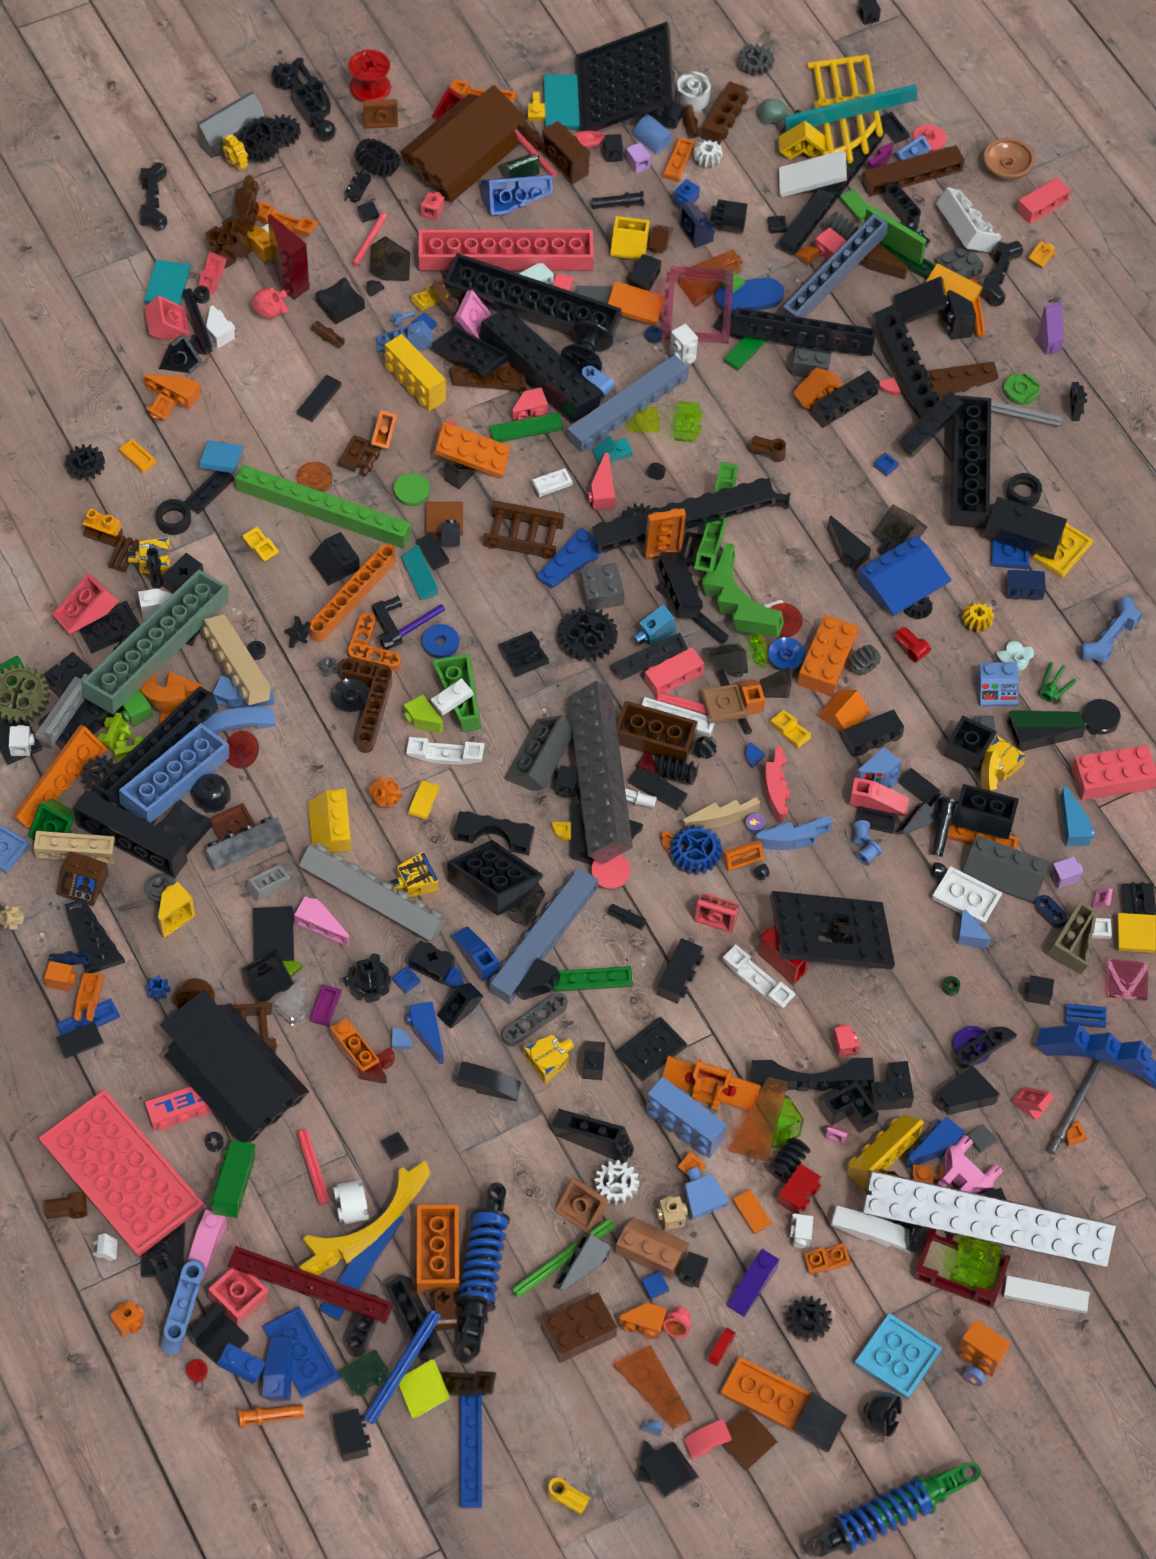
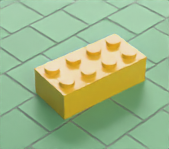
[384,334,446,411]

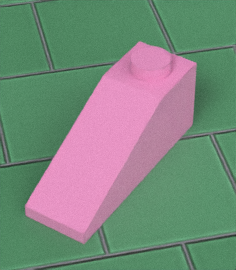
[294,896,350,947]
[188,1210,227,1281]

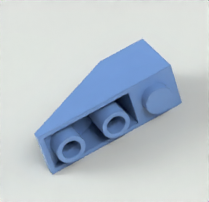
[376,320,433,352]
[213,676,275,709]

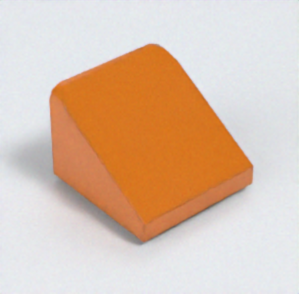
[795,245,820,266]

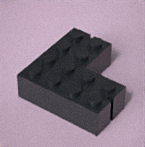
[40,652,124,750]

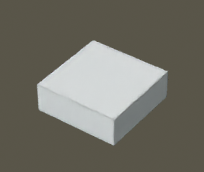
[1092,918,1112,939]

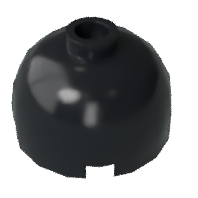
[192,774,231,813]
[863,1392,902,1437]

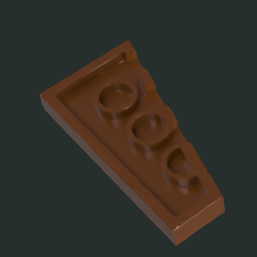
[451,361,527,391]
[925,362,998,399]

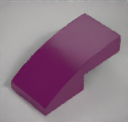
[866,142,893,170]

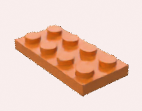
[434,421,511,479]
[644,508,686,560]
[720,1357,811,1434]

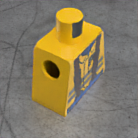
[389,851,439,897]

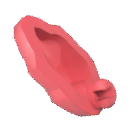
[573,131,606,149]

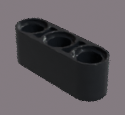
[884,183,921,226]
[346,1294,379,1357]

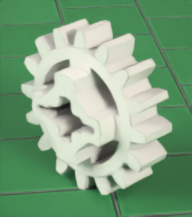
[595,1160,639,1205]

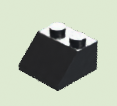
[309,532,360,586]
[241,949,294,1002]

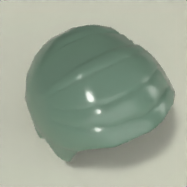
[758,98,787,125]

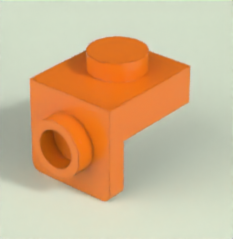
[146,393,177,421]

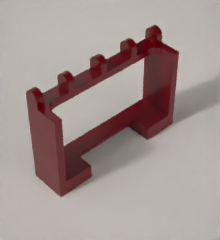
[914,1228,1011,1309]

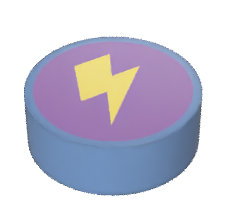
[745,813,765,833]
[963,1367,986,1386]

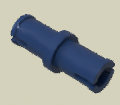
[48,951,90,965]

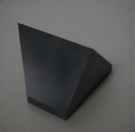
[159,333,203,373]

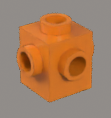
[368,776,403,807]
[110,1300,145,1338]

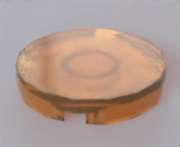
[296,461,333,492]

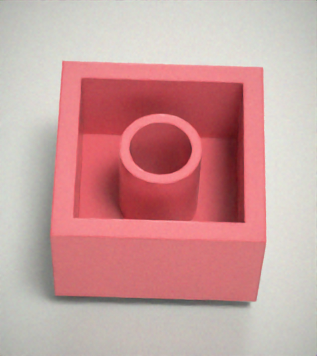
[208,1268,268,1326]

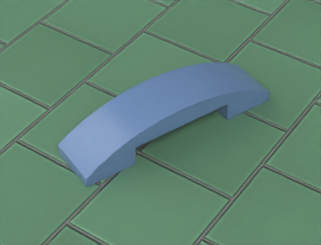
[203,707,276,736]

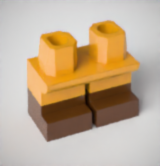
[82,508,123,547]

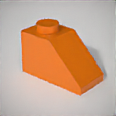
[371,410,398,449]

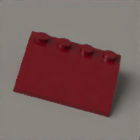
[268,214,310,300]

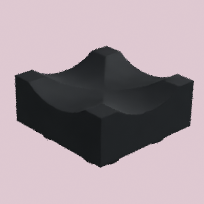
[316,277,365,324]
[156,800,212,854]

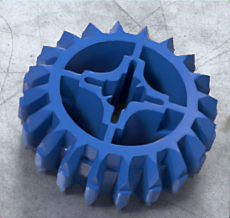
[670,825,722,875]

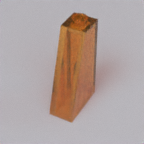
[678,250,742,307]

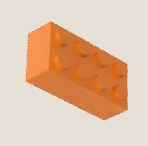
[797,614,860,697]
[417,1204,459,1293]

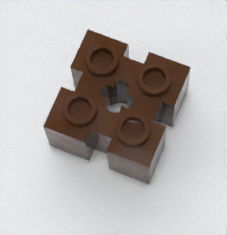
[205,215,253,268]

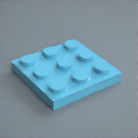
[854,1313,942,1400]

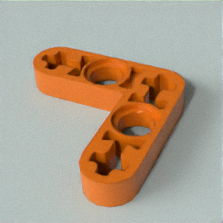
[348,613,401,671]

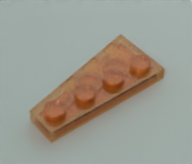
[728,1077,788,1161]
[613,1345,692,1429]

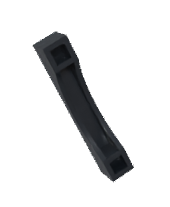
[751,1058,875,1092]

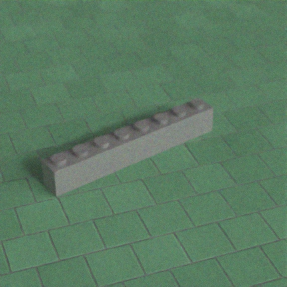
[299,843,447,941]

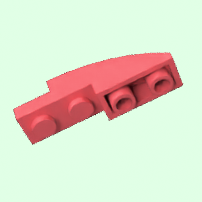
[764,746,790,823]

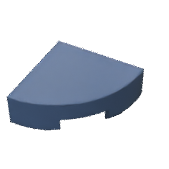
[392,1028,412,1049]
[640,1420,664,1437]

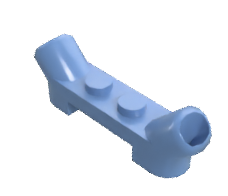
[1080,597,1143,665]
[160,1259,205,1355]

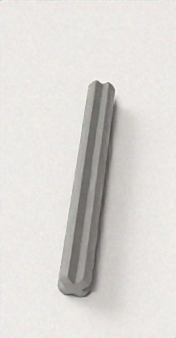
[991,401,1062,427]

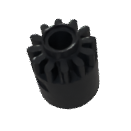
[710,199,748,233]

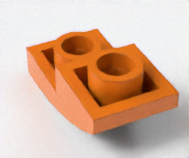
[804,1243,852,1274]

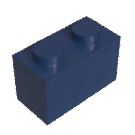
[1005,570,1046,601]

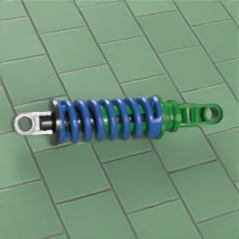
[805,1462,981,1557]

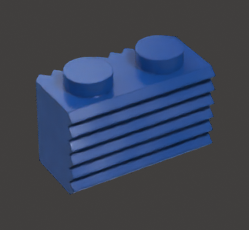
[216,1343,265,1384]

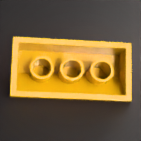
[846,1114,924,1191]

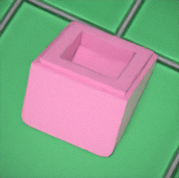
[825,1125,848,1144]

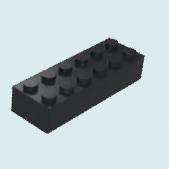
[73,790,188,879]

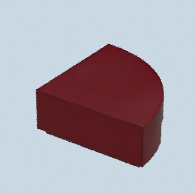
[636,752,655,774]

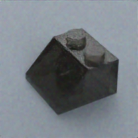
[370,236,410,281]

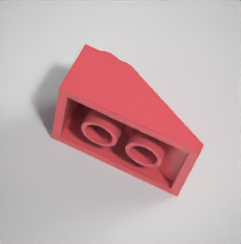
[52,572,119,634]

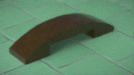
[439,1370,496,1397]

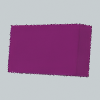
[310,985,342,1027]

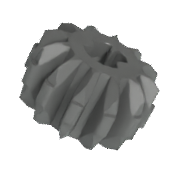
[848,644,881,675]

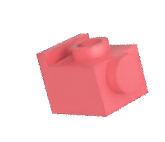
[421,192,444,221]
[833,1024,860,1057]

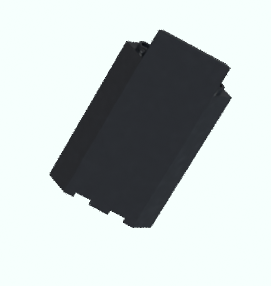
[160,990,310,1143]

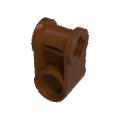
[433,1288,457,1331]

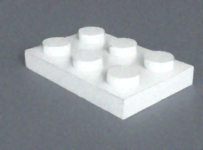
[932,866,1002,926]

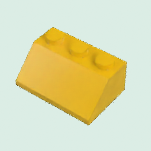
[308,789,351,852]

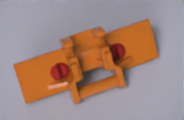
[662,1056,761,1112]

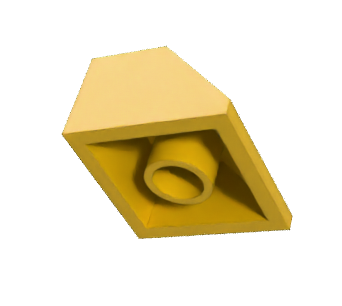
[158,882,195,938]

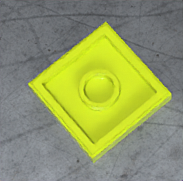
[399,1359,450,1419]

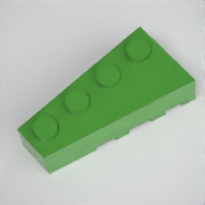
[432,654,482,732]

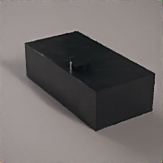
[984,497,1067,560]

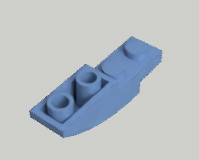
[755,816,832,850]

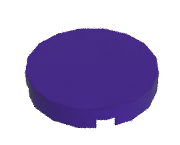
[953,1026,993,1065]

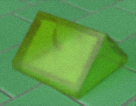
[772,1095,804,1148]

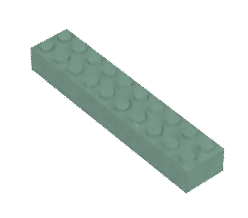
[82,570,228,714]

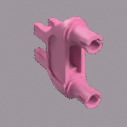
[937,1135,1002,1194]

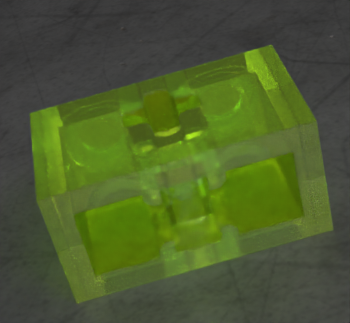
[674,401,703,443]

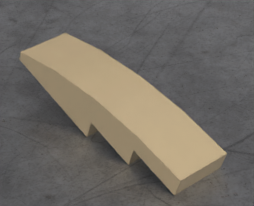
[682,797,761,831]

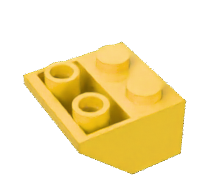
[610,216,650,260]

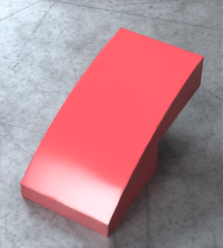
[198,252,227,294]
[684,1419,731,1459]

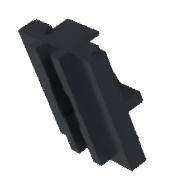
[1121,882,1156,915]

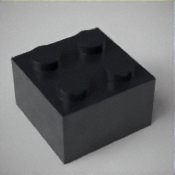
[944,715,997,771]

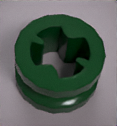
[942,976,960,996]

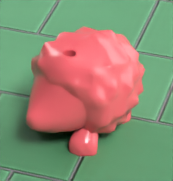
[252,287,288,319]

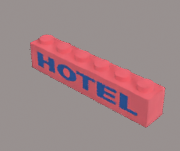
[145,1086,212,1131]

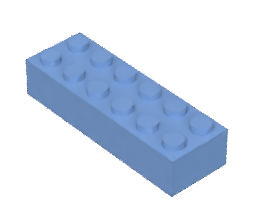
[119,723,229,823]

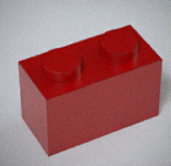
[777,1163,822,1214]

